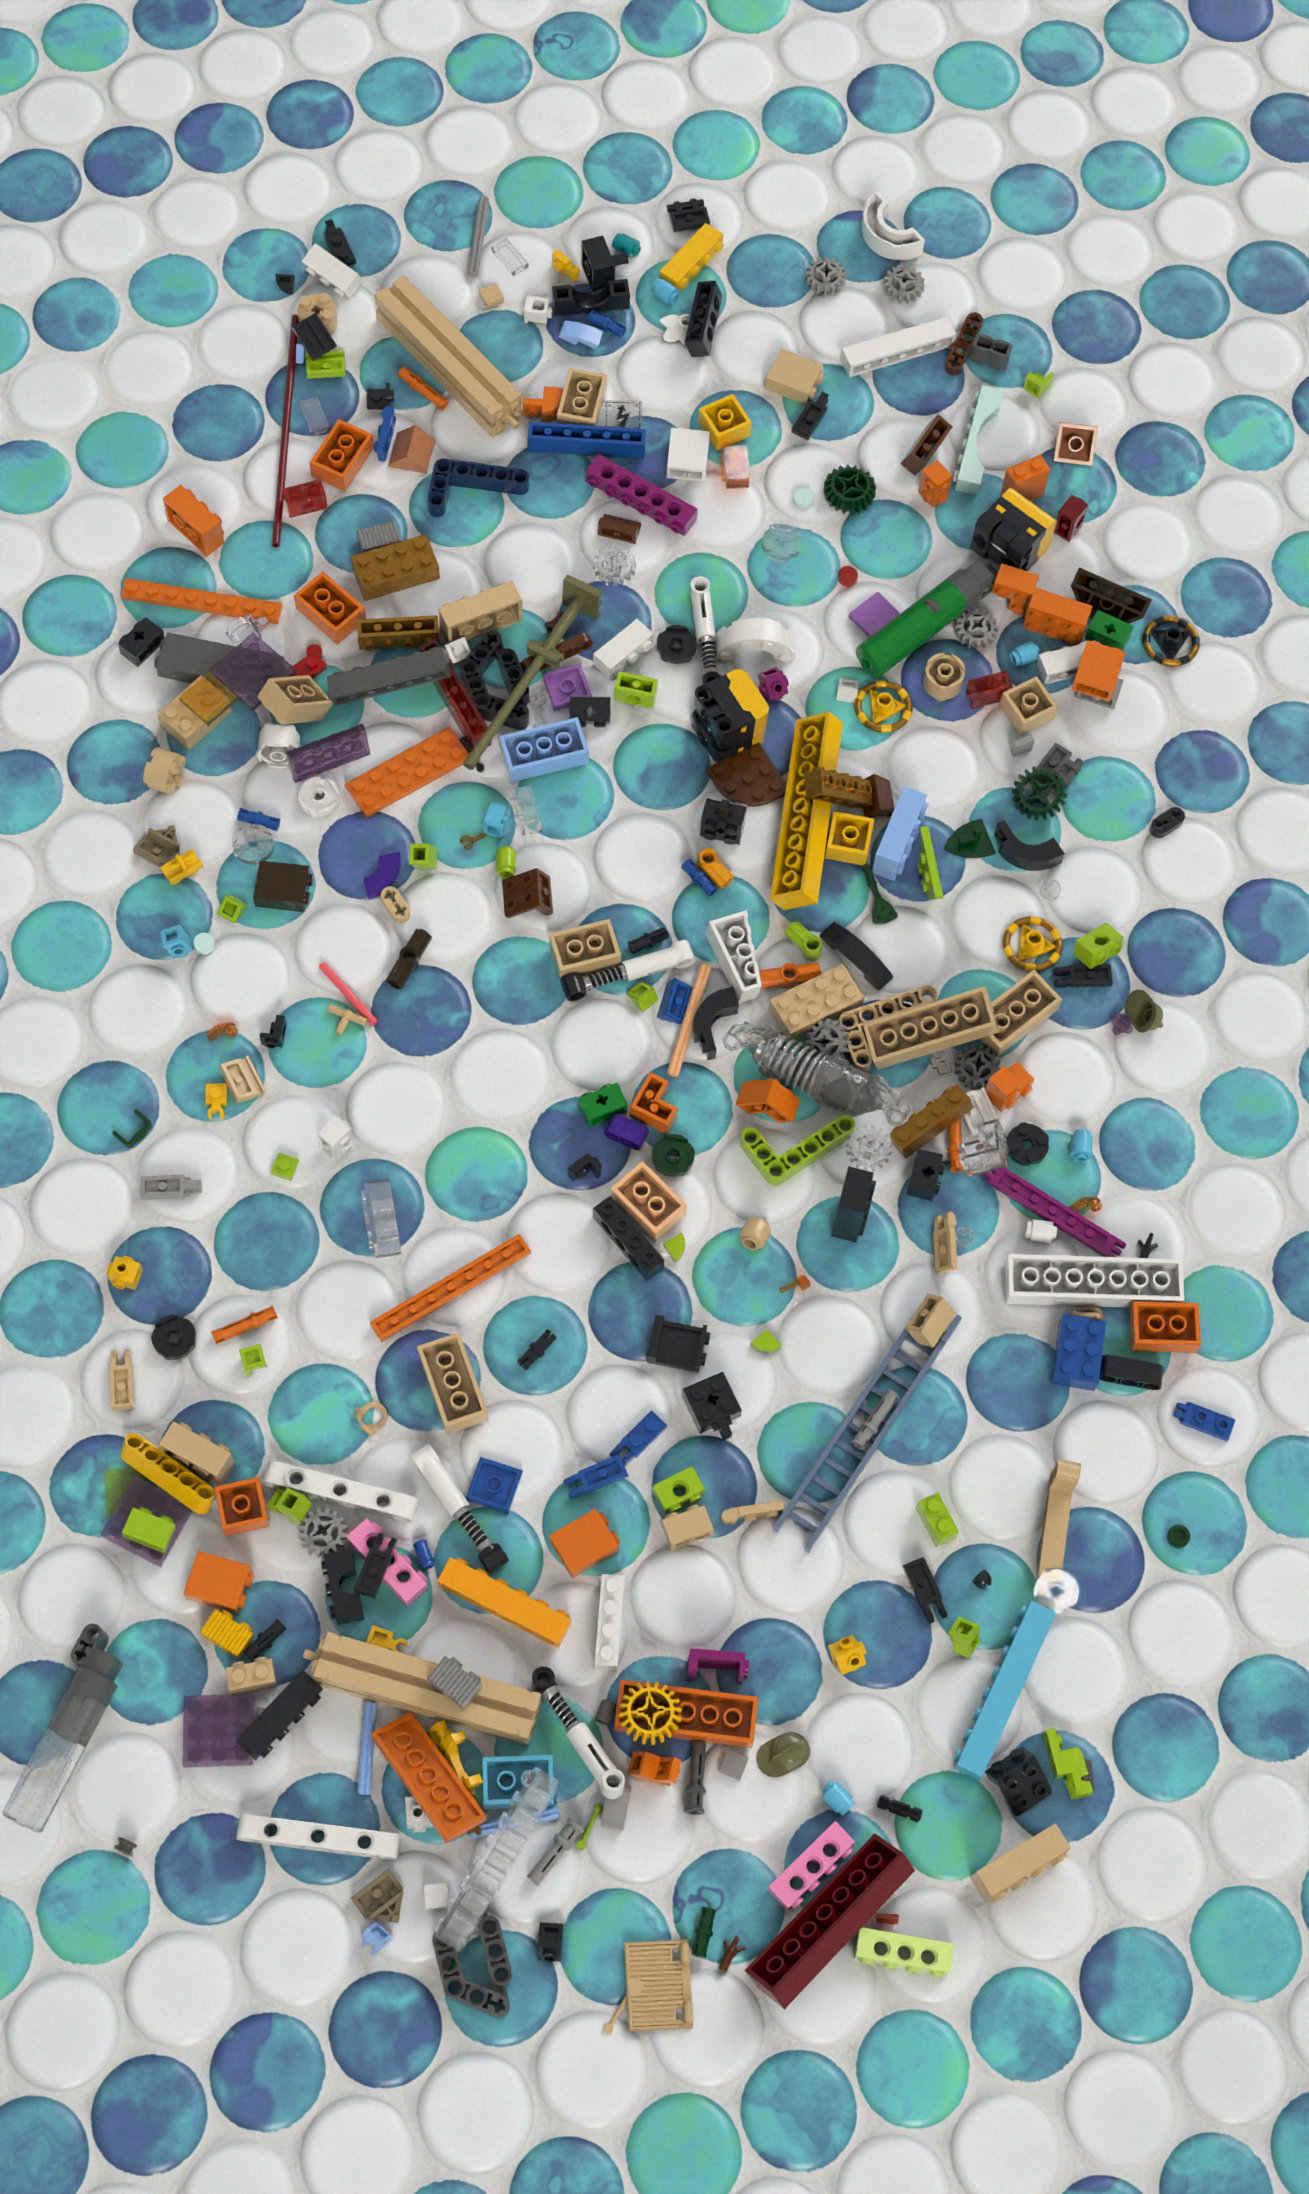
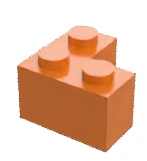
[992,563,1039,615]
[985,1061,1035,1112]
[629,1072,678,1135]
[736,1078,801,1123]

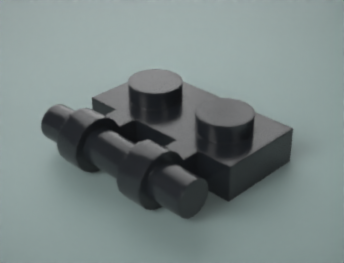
[666,198,710,233]

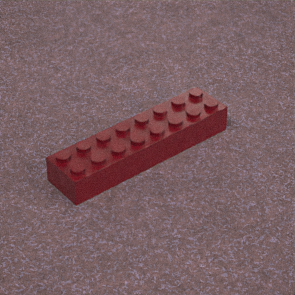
[744,1833,915,2010]

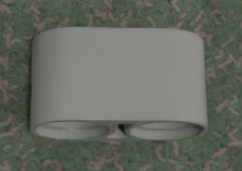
[600,1782,631,1830]

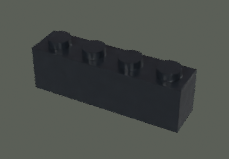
[236,1670,323,1760]

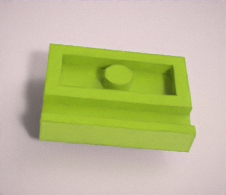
[306,350,346,379]

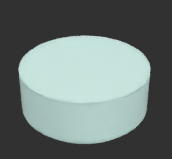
[793,488,813,508]
[193,933,215,955]

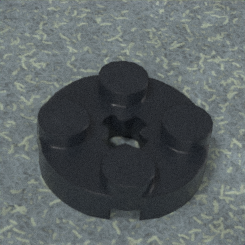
[657,625,697,664]
[1005,1122,1049,1166]
[151,1315,197,1360]

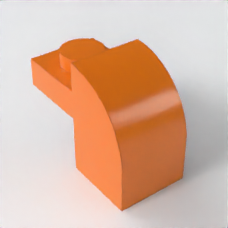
[523,386,563,423]
[627,1752,681,1786]

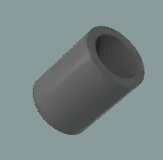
[595,1700,616,1725]

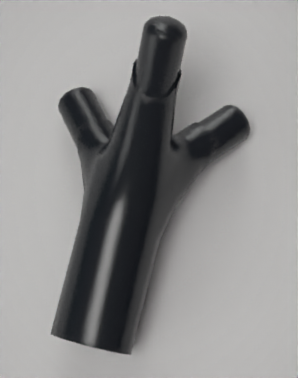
[1138,1233,1158,1258]

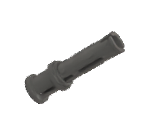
[684,1741,707,1815]

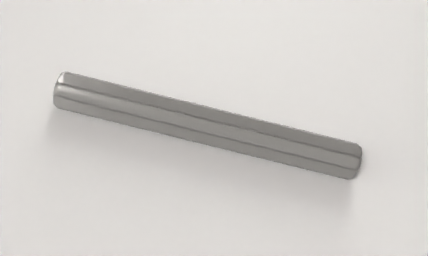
[468,196,489,277]

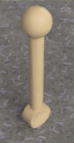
[604,1990,627,2033]

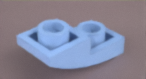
[559,321,603,350]

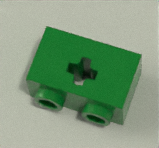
[1085,610,1134,651]
[578,1083,628,1128]

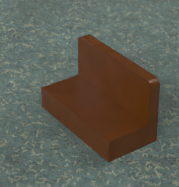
[598,514,641,544]
[863,774,894,818]

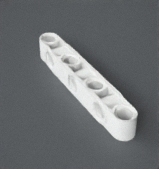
[262,1461,418,1522]
[236,1814,401,1860]

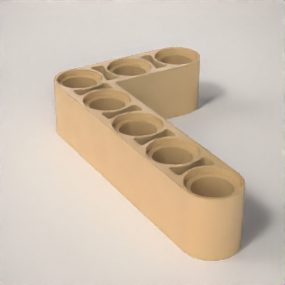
[839,985,937,1074]
[1037,1459,1081,1582]

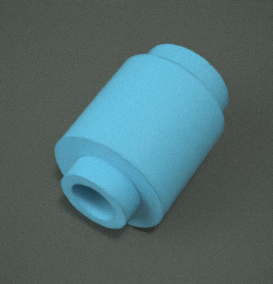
[651,278,680,305]
[1009,641,1040,667]
[1070,1129,1093,1162]
[821,1781,855,1816]

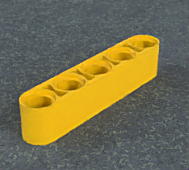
[120,1433,215,1514]

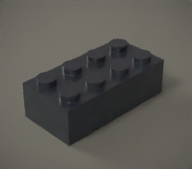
[831,1166,876,1242]

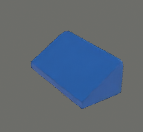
[657,978,692,1024]

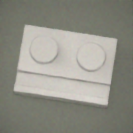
[962,1087,1000,1137]

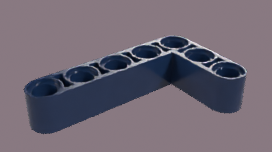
[428,459,529,517]

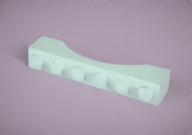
[953,385,1005,495]

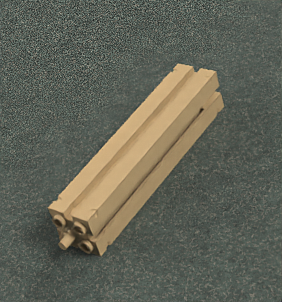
[374,275,522,438]
[303,1632,542,1747]

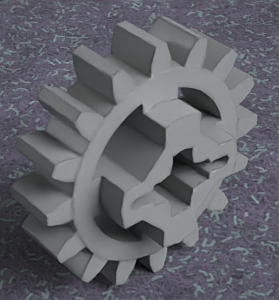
[805,256,847,295]
[883,265,925,304]
[955,608,999,650]
[806,1019,851,1064]
[298,1508,348,1558]

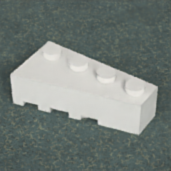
[705,910,762,1004]

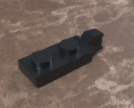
[324,219,356,266]
[791,391,829,440]

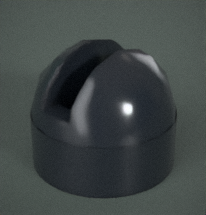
[972,1569,992,1589]

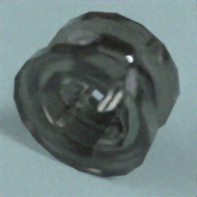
[113,1837,138,1857]

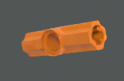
[759,962,821,990]

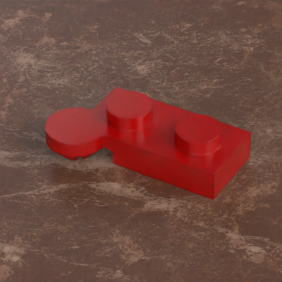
[282,644,327,679]

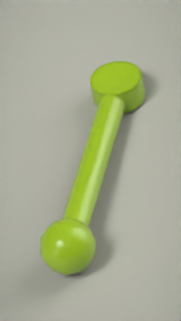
[576,1804,603,1850]

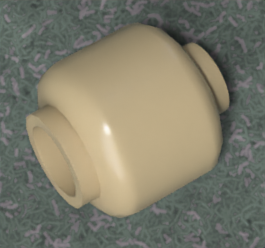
[740,1218,771,1250]

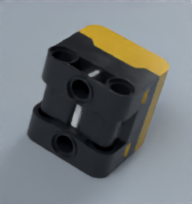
[970,488,1057,571]
[691,669,769,763]

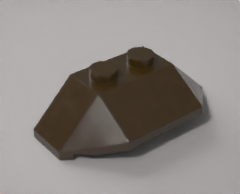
[1071,567,1152,624]

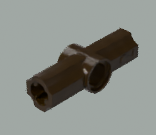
[386,928,432,990]

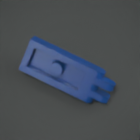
[1173,1402,1236,1441]

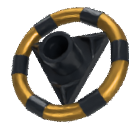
[1142,616,1200,667]

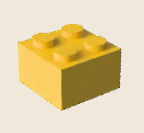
[698,394,752,451]
[825,811,874,866]

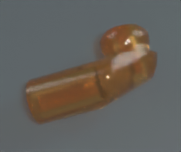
[205,1022,238,1041]
[1069,1197,1102,1213]

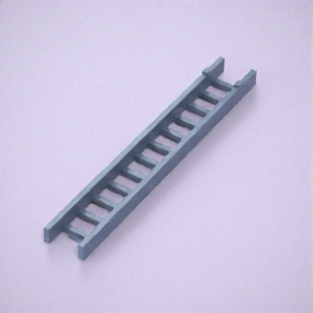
[773,1295,962,1553]

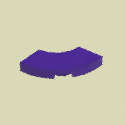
[363,852,401,900]

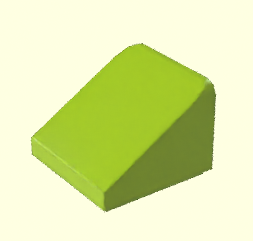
[217,895,248,923]
[626,981,658,1011]

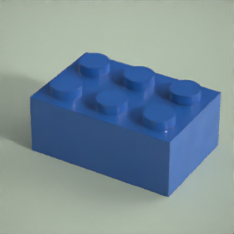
[1051,1314,1106,1391]

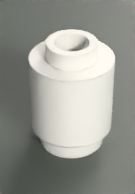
[1025,1219,1057,1243]

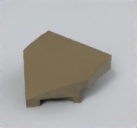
[133,825,180,867]
[351,1869,404,1923]

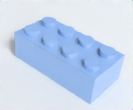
[499,717,589,783]
[872,786,929,881]

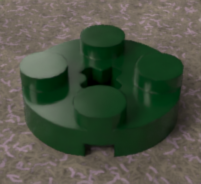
[652,1134,695,1177]

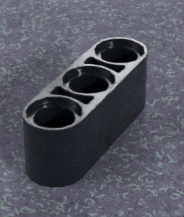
[1099,1355,1164,1390]

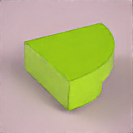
[663,1233,685,1263]
[750,1330,782,1352]

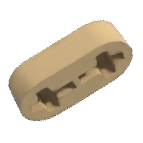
[381,886,410,923]

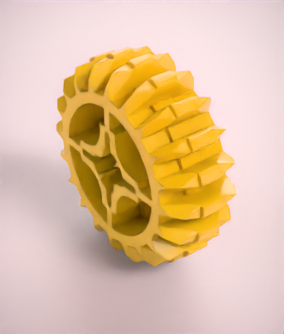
[619,1681,682,1745]

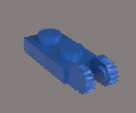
[374,406,396,462]
[609,1410,667,1466]
[563,1454,629,1499]

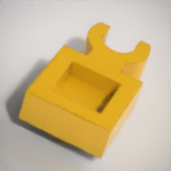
[552,249,580,282]
[205,1083,228,1120]
[366,1625,408,1654]

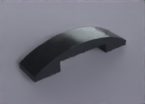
[819,922,893,991]

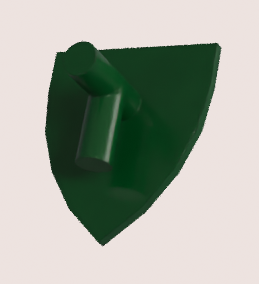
[944,818,996,858]

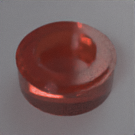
[838,566,858,587]
[875,1913,899,1924]

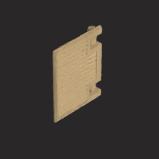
[624,1939,694,2032]

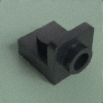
[367,383,394,410]
[260,1015,287,1048]
[567,1153,602,1181]
[537,1922,563,1963]

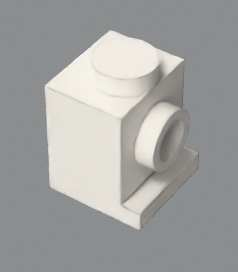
[524,296,553,324]

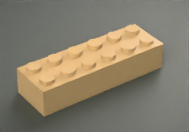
[863,986,1000,1070]

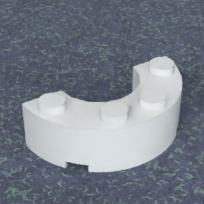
[861,191,925,260]
[715,618,795,662]

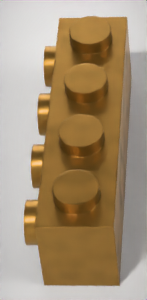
[357,615,440,650]
[804,767,872,809]
[889,1084,973,1159]

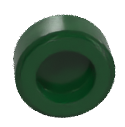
[1167,1525,1190,1549]

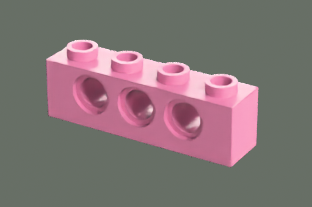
[346,1518,428,1607]
[767,1821,855,1911]

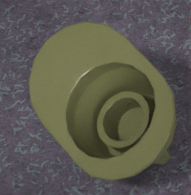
[1124,989,1164,1033]
[756,1732,810,1778]

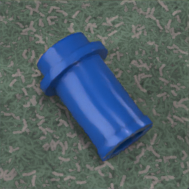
[413,1539,435,1570]

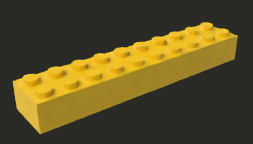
[770,711,843,910]

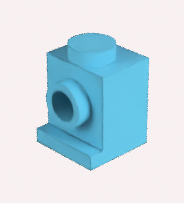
[483,803,509,839]
[161,924,192,958]

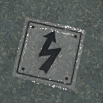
[603,400,642,429]

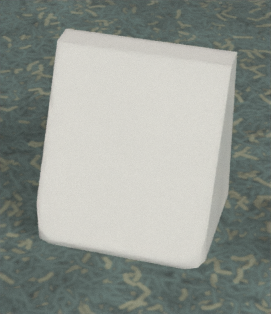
[836,678,859,703]
[423,1883,450,1911]

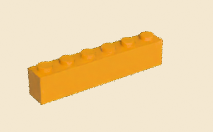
[437,1557,571,1648]

